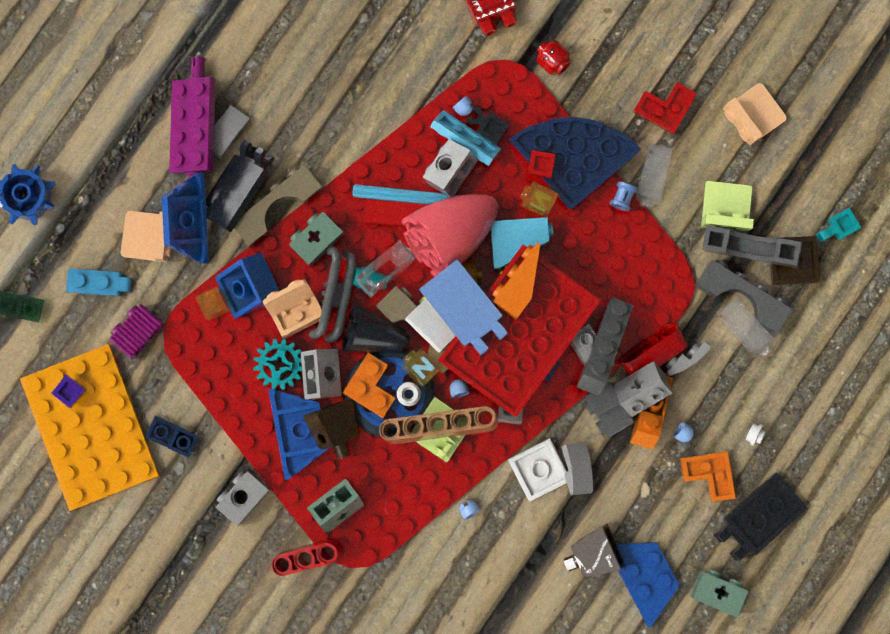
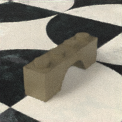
[234,165,323,248]
[376,286,452,374]

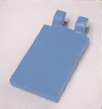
[419,260,507,355]

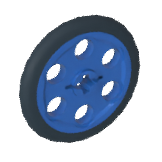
[345,350,435,437]

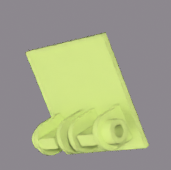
[411,397,468,462]

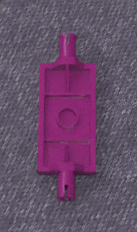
[169,57,215,178]

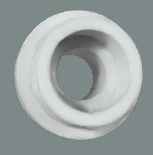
[397,382,421,406]
[746,423,766,446]

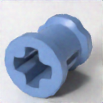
[610,182,638,212]

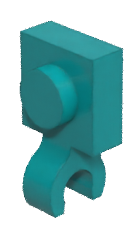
[815,207,861,242]

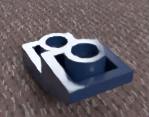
[145,416,199,458]

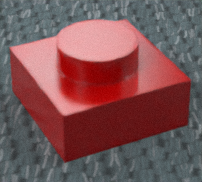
[527,150,555,179]

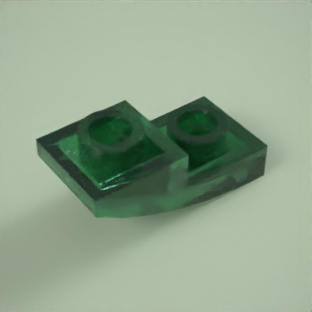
[0,291,44,323]

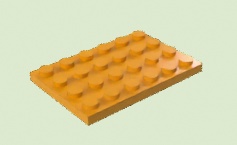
[20,344,160,511]

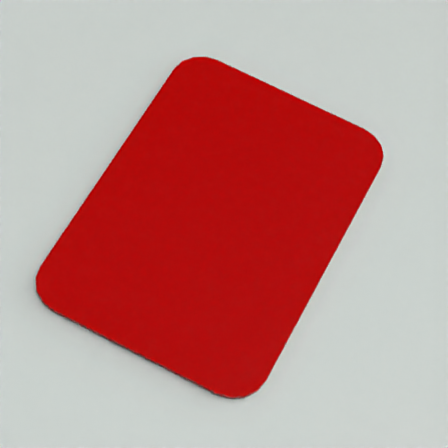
[163,59,695,568]

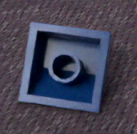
[215,253,280,319]

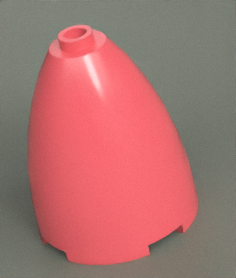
[402,194,499,277]

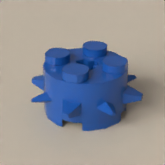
[0,164,56,225]

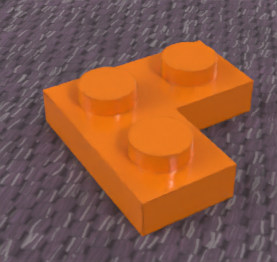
[343,353,396,418]
[680,451,735,502]

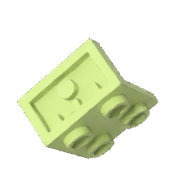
[701,181,754,232]

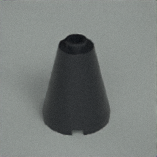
[342,306,410,353]

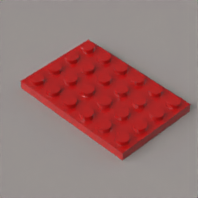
[438,244,601,418]

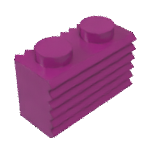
[109,304,165,359]

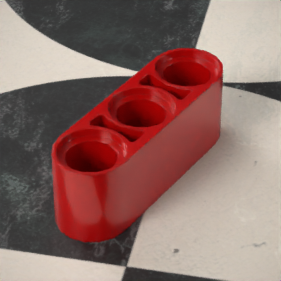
[620,323,688,376]
[271,539,342,576]

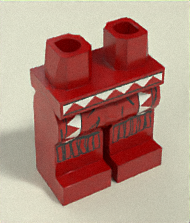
[464,0,517,37]

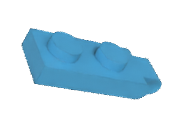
[66,269,132,296]

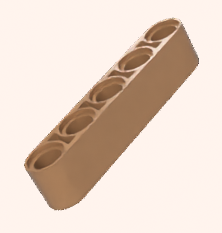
[379,406,499,444]

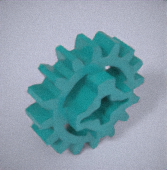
[253,339,302,390]

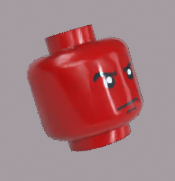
[537,40,571,75]

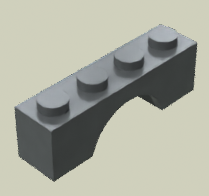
[702,225,803,268]
[694,259,793,335]
[577,297,633,396]

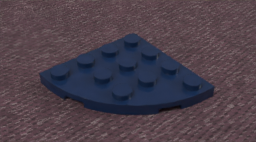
[509,117,641,211]

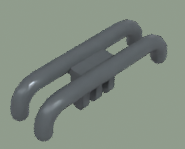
[309,246,357,343]

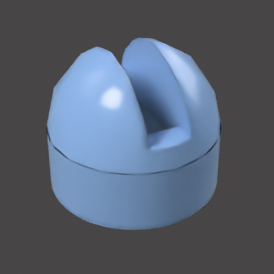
[453,96,473,116]
[449,379,470,398]
[673,421,694,442]
[459,499,480,520]

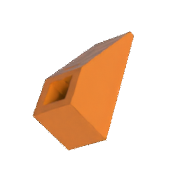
[492,242,540,320]
[630,376,673,450]

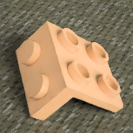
[723,83,786,146]
[121,211,172,263]
[263,279,322,339]

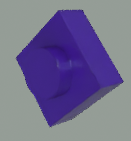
[51,375,86,408]

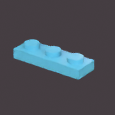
[430,110,501,166]

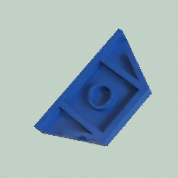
[161,173,209,264]
[268,389,328,480]
[617,543,680,628]

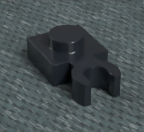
[466,106,509,145]

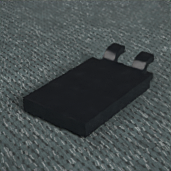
[206,140,275,232]
[713,472,808,561]

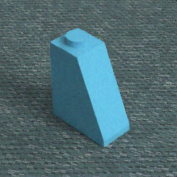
[490,217,553,271]

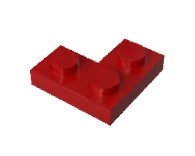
[633,82,697,135]

